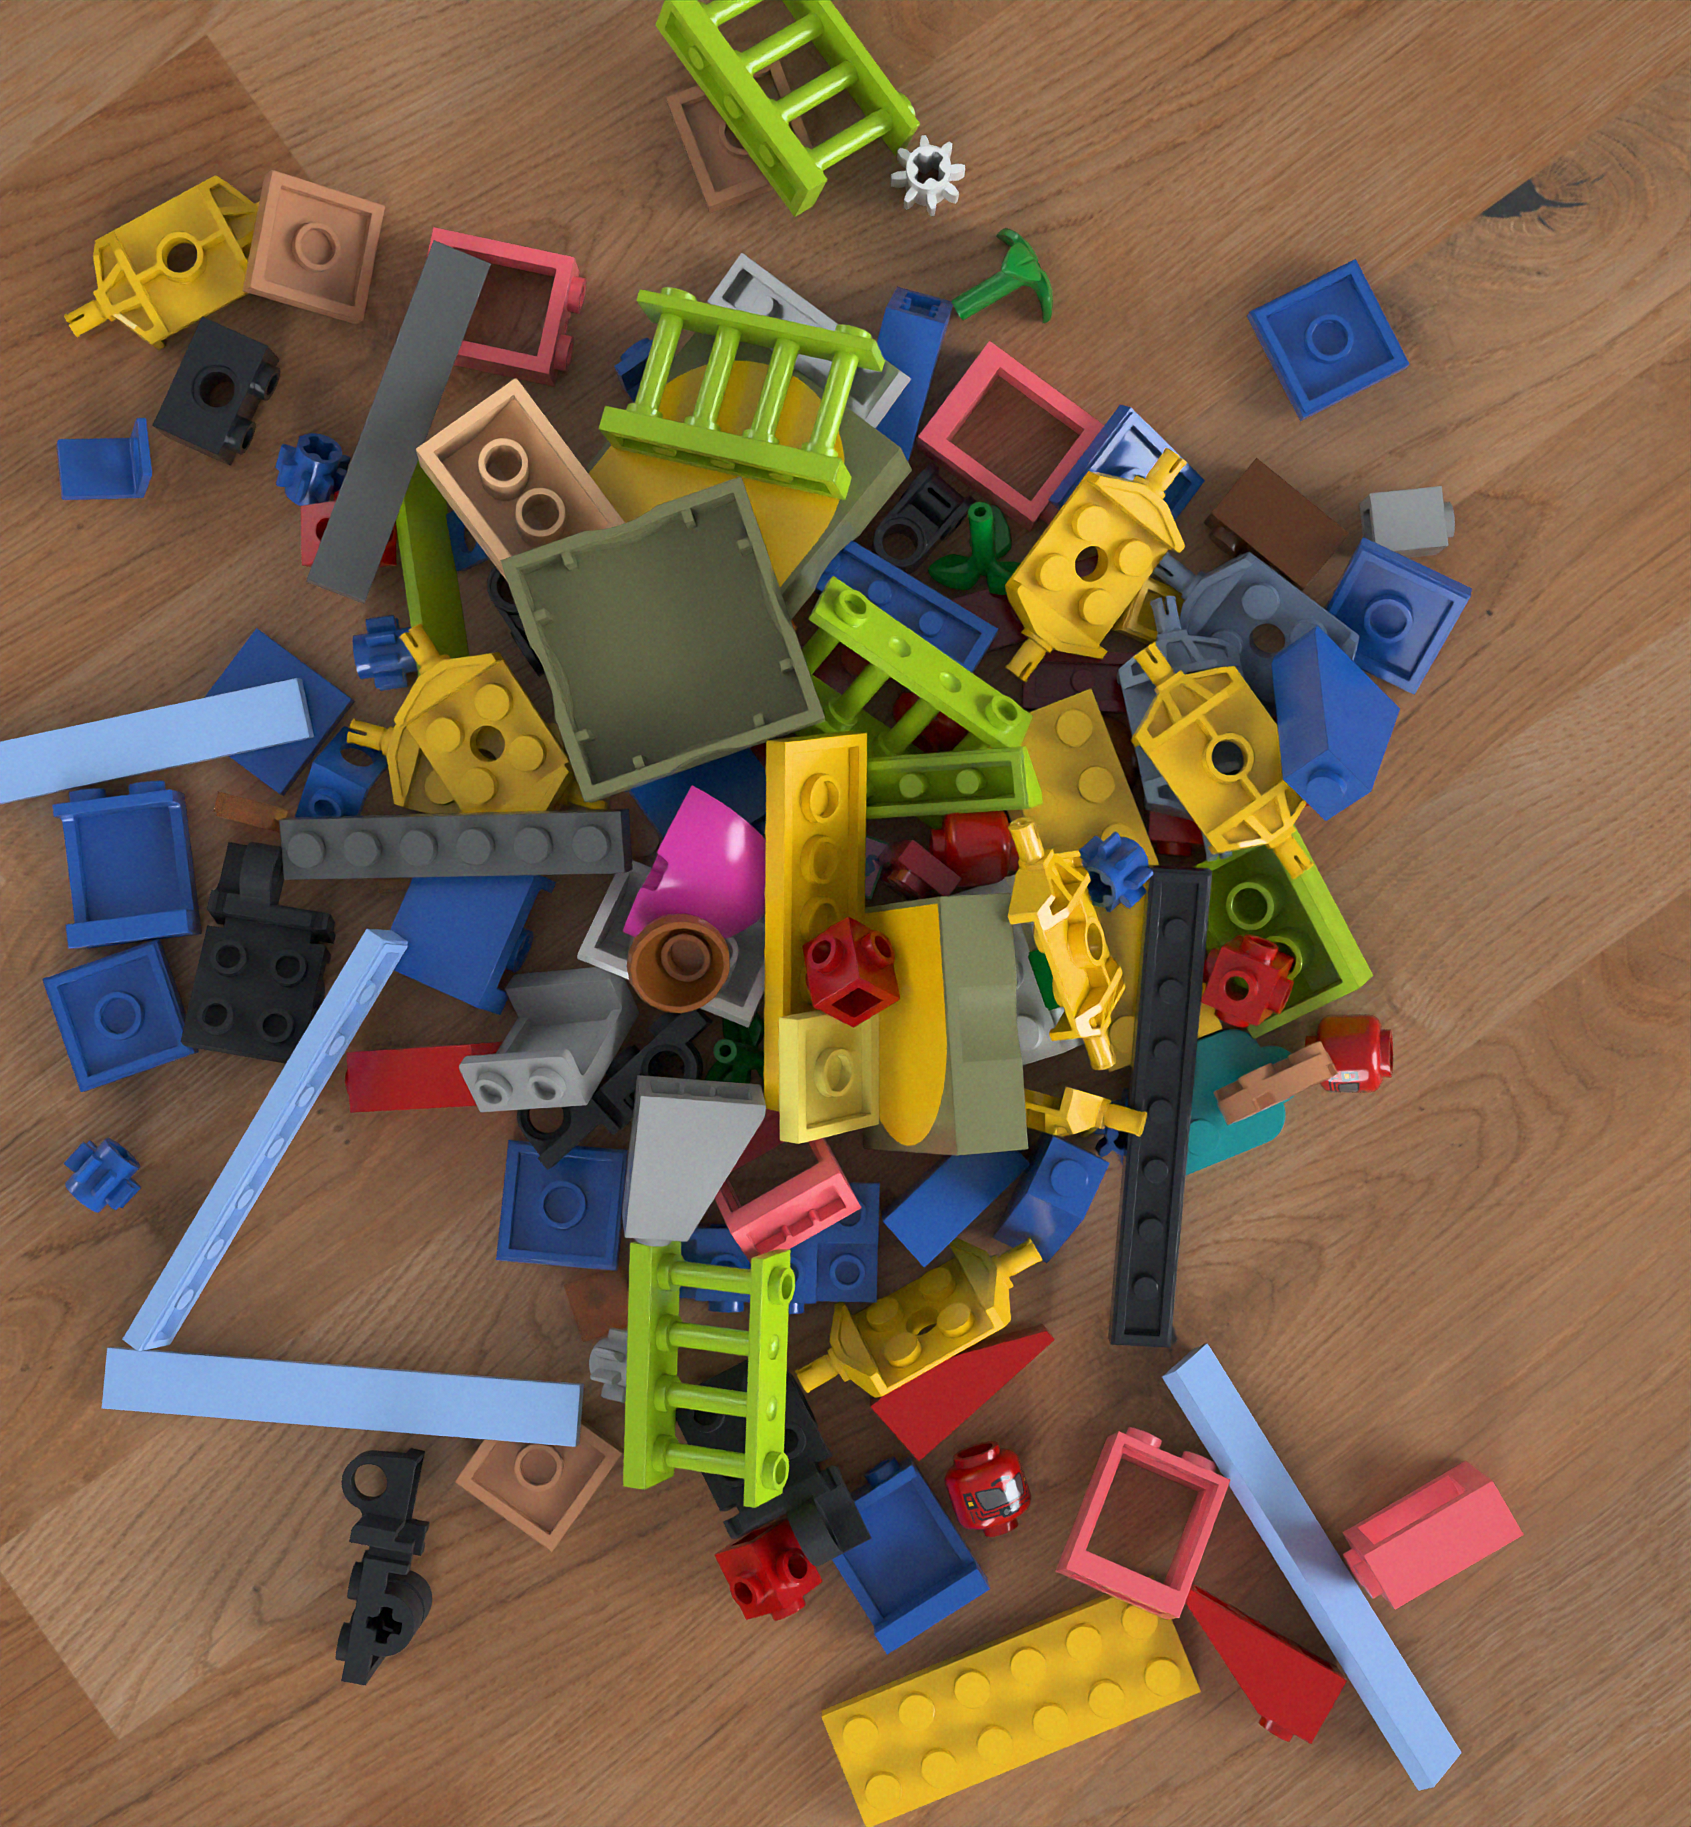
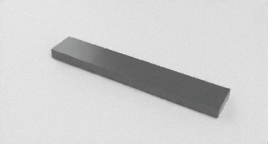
[306,240,491,604]

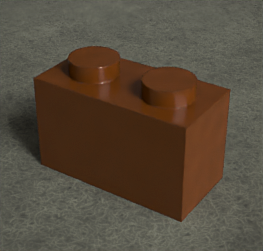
[1204,458,1350,591]

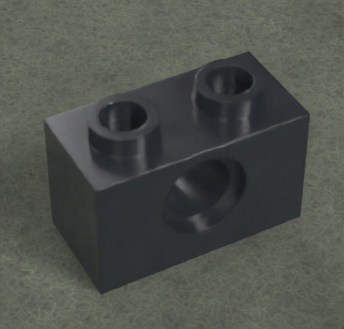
[152,317,280,466]

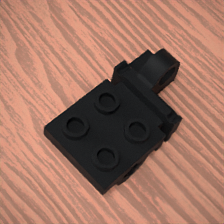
[181,842,336,1064]
[517,1008,713,1170]
[676,1359,872,1567]
[335,1448,432,1686]

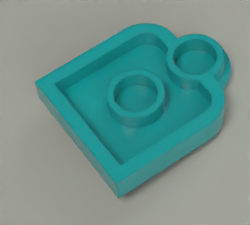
[1186,1029,1294,1176]

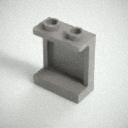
[459,967,639,1112]

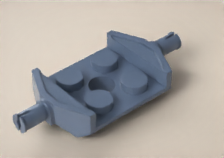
[1152,552,1359,716]
[1116,596,1244,861]

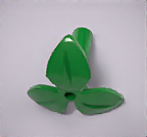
[952,228,1053,324]
[928,502,1021,595]
[705,1013,764,1084]

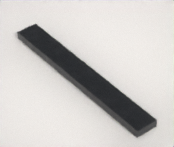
[1108,865,1212,1348]

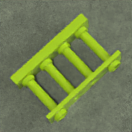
[655,0,920,217]
[599,287,885,500]
[793,576,1033,829]
[623,1241,795,1508]

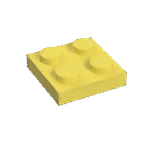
[778,1010,879,1144]

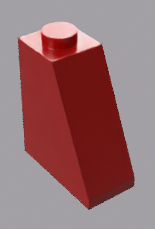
[345,1041,503,1113]

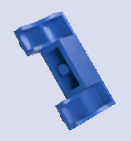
[679,1182,880,1314]

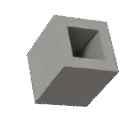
[1359,486,1455,558]

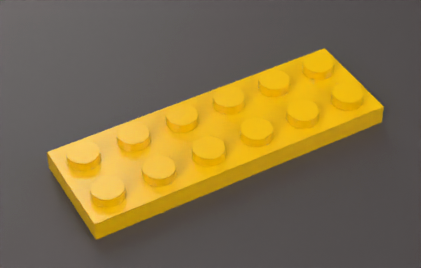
[988,689,1223,1073]
[763,731,867,1112]
[821,1575,1201,1827]

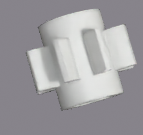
[891,135,965,216]

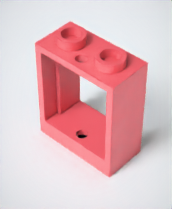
[427,227,586,387]
[916,341,1104,532]
[714,1093,861,1263]
[1056,1427,1230,1620]
[1342,1461,1524,1609]

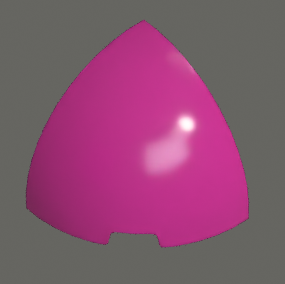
[623,785,766,939]

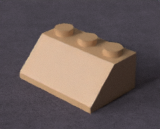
[416,378,625,582]

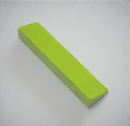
[396,460,469,677]
[866,746,1043,819]

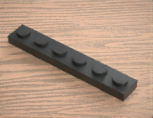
[279,809,633,880]

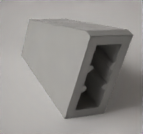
[622,1075,766,1247]

